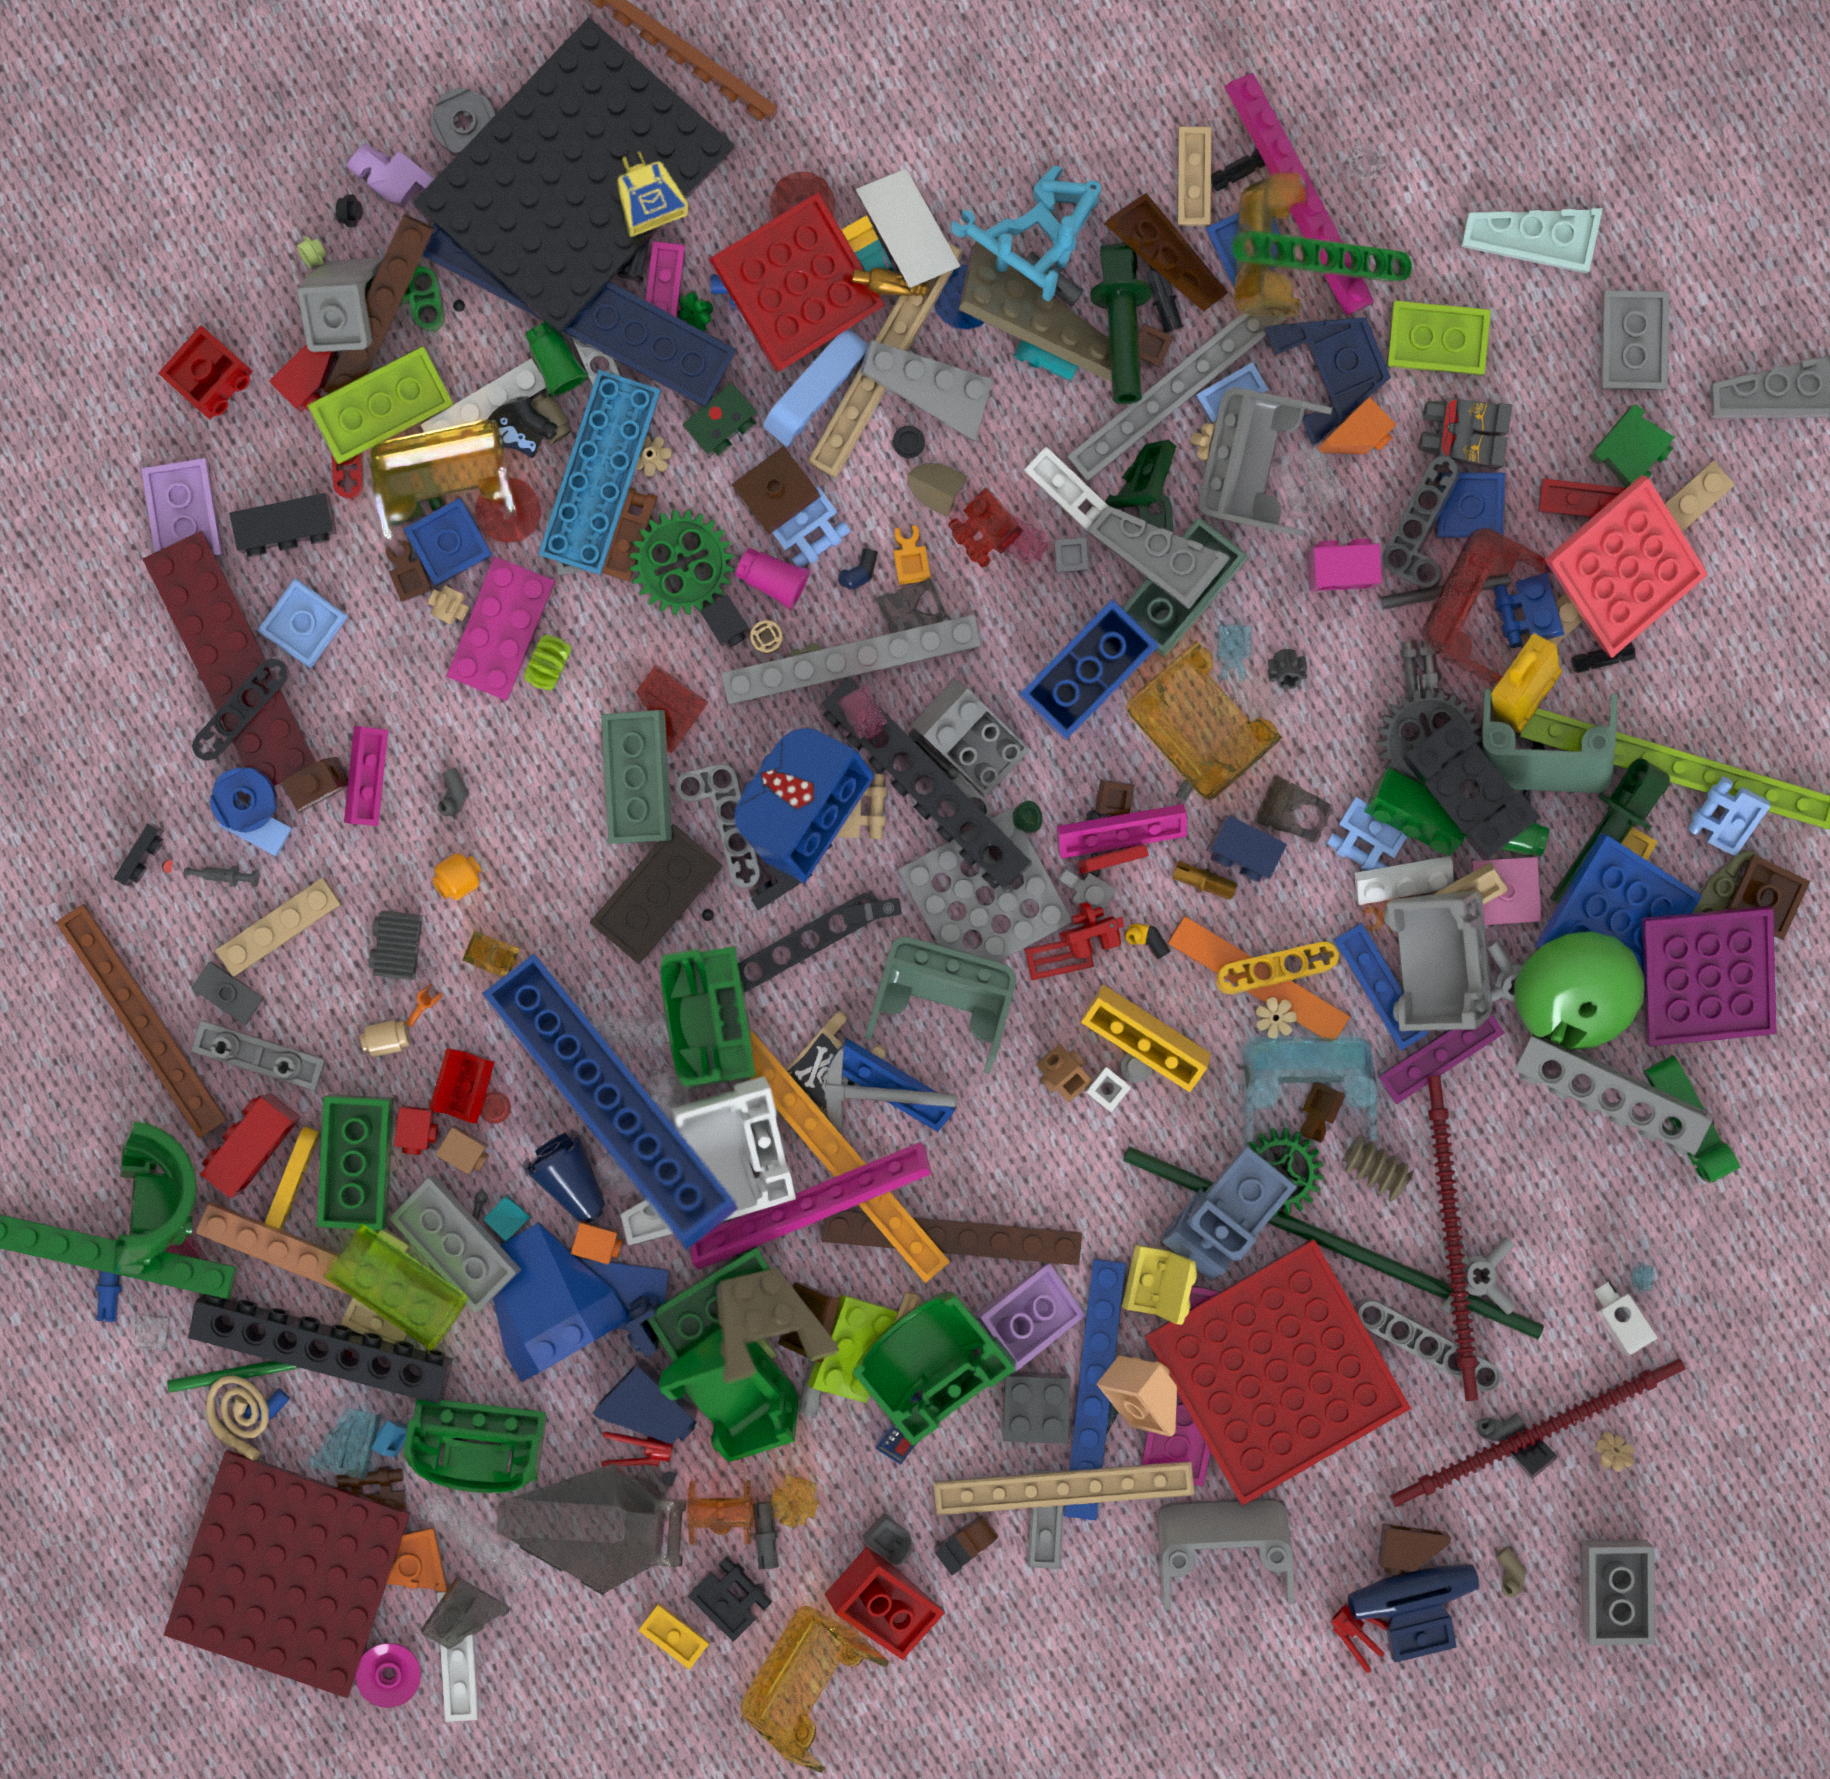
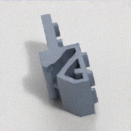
[1160,1144,1297,1281]

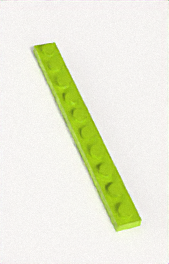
[1518,708,1830,830]

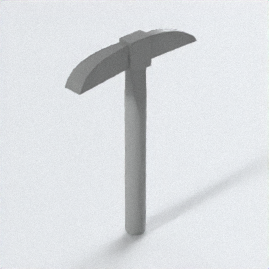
[825,1047,957,1135]

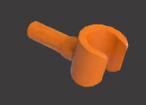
[405,984,442,1027]

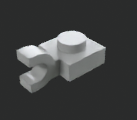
[1057,868,1116,910]

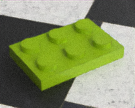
[1386,301,1491,376]
[807,1294,898,1403]

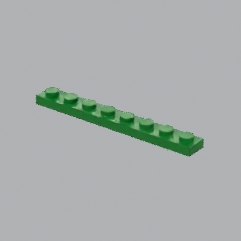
[0,1215,237,1299]

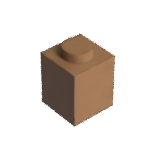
[436,1125,489,1175]

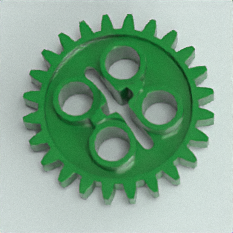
[628,510,734,615]

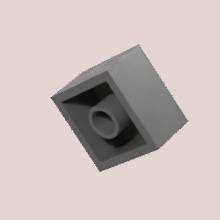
[1002,1372,1071,1444]

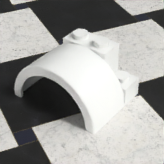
[670,1076,796,1221]

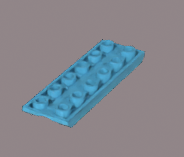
[538,369,661,575]

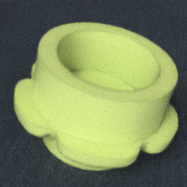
[297,237,326,268]

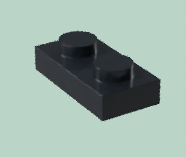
[113,823,165,886]

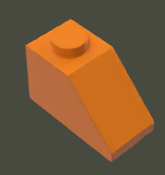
[1317,397,1397,455]

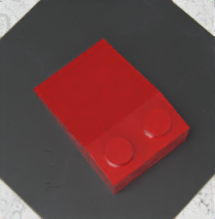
[824,1547,945,1660]

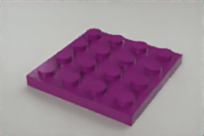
[1642,906,1777,1047]

